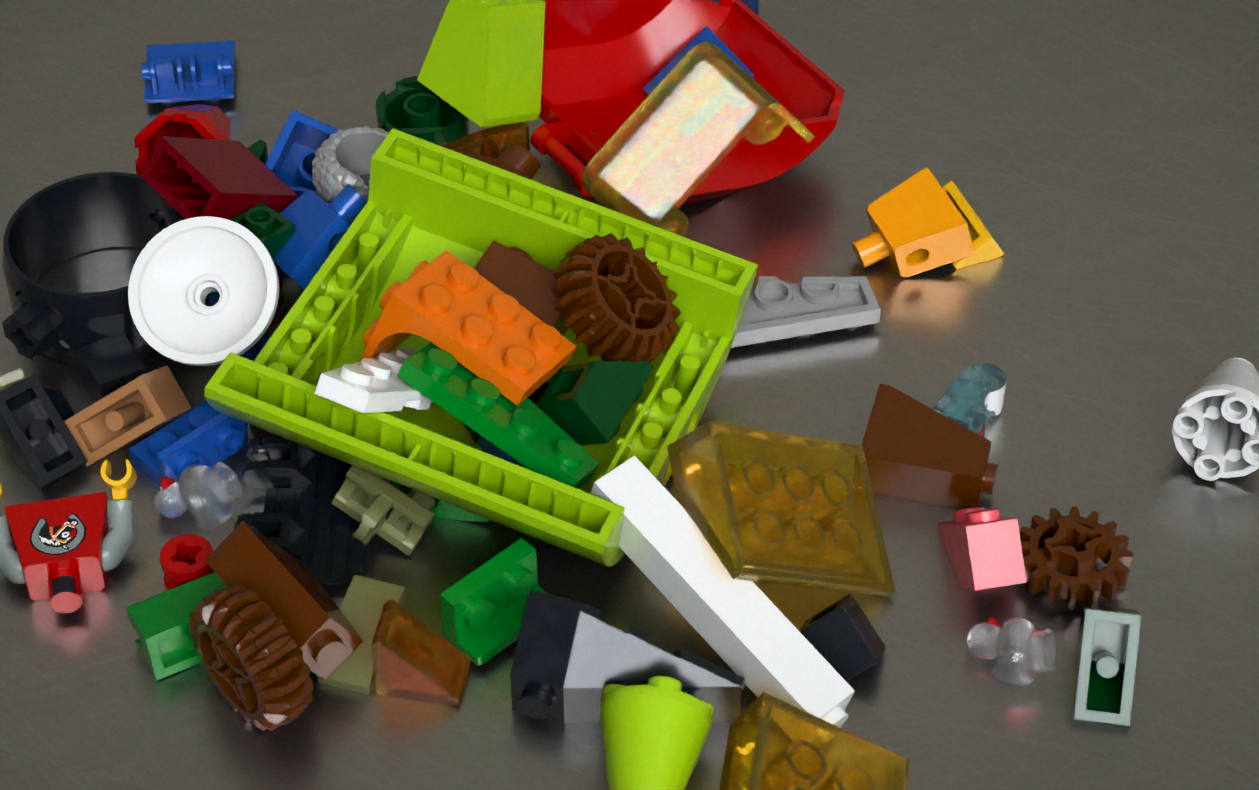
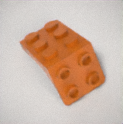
[360,250,577,406]

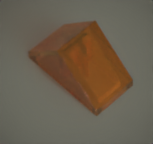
[371,599,471,706]

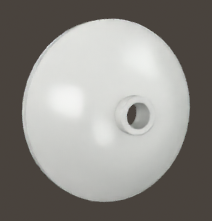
[128,216,279,366]

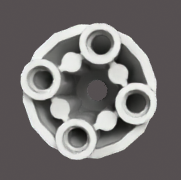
[1172,357,1259,481]

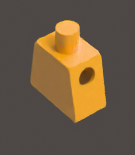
[851,167,975,278]

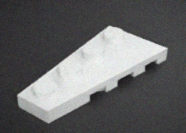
[315,347,433,413]

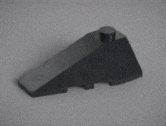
[510,590,745,723]

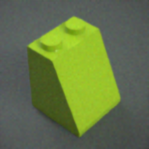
[417,0,545,128]

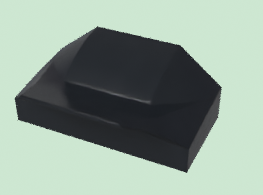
[0,374,88,490]

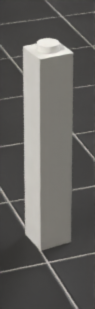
[591,456,855,746]

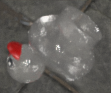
[154,462,243,529]
[967,617,1057,687]

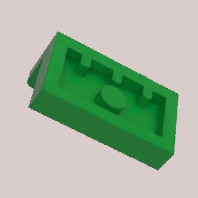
[440,538,548,666]

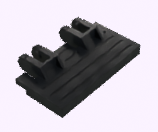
[233,435,367,598]

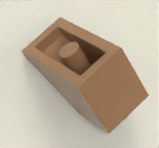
[64,365,192,467]

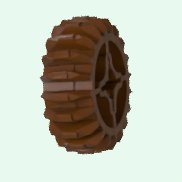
[551,233,681,363]
[190,584,314,731]

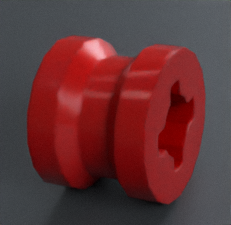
[159,534,215,591]

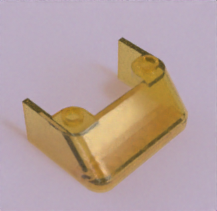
[582,42,815,237]

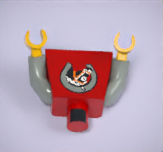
[0,459,137,613]

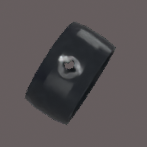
[2,172,185,367]

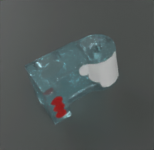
[932,363,1007,437]

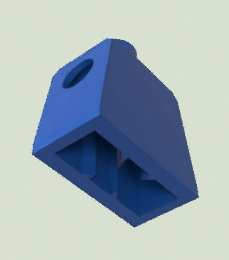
[273,184,367,290]

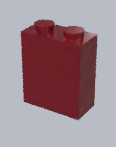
[141,136,298,220]

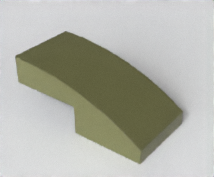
[318,575,407,695]

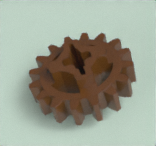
[1020,507,1133,610]

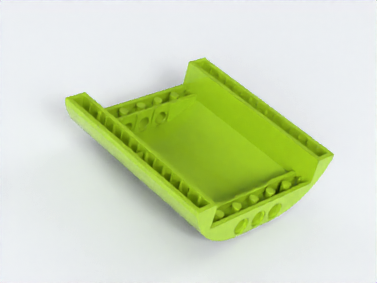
[204,128,758,567]

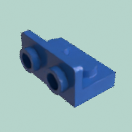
[129,400,249,495]

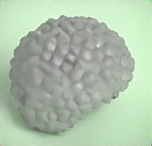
[312,126,389,223]

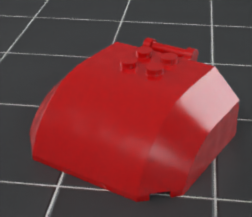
[531,0,845,212]

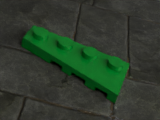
[397,343,600,489]

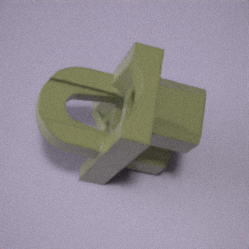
[332,466,435,556]

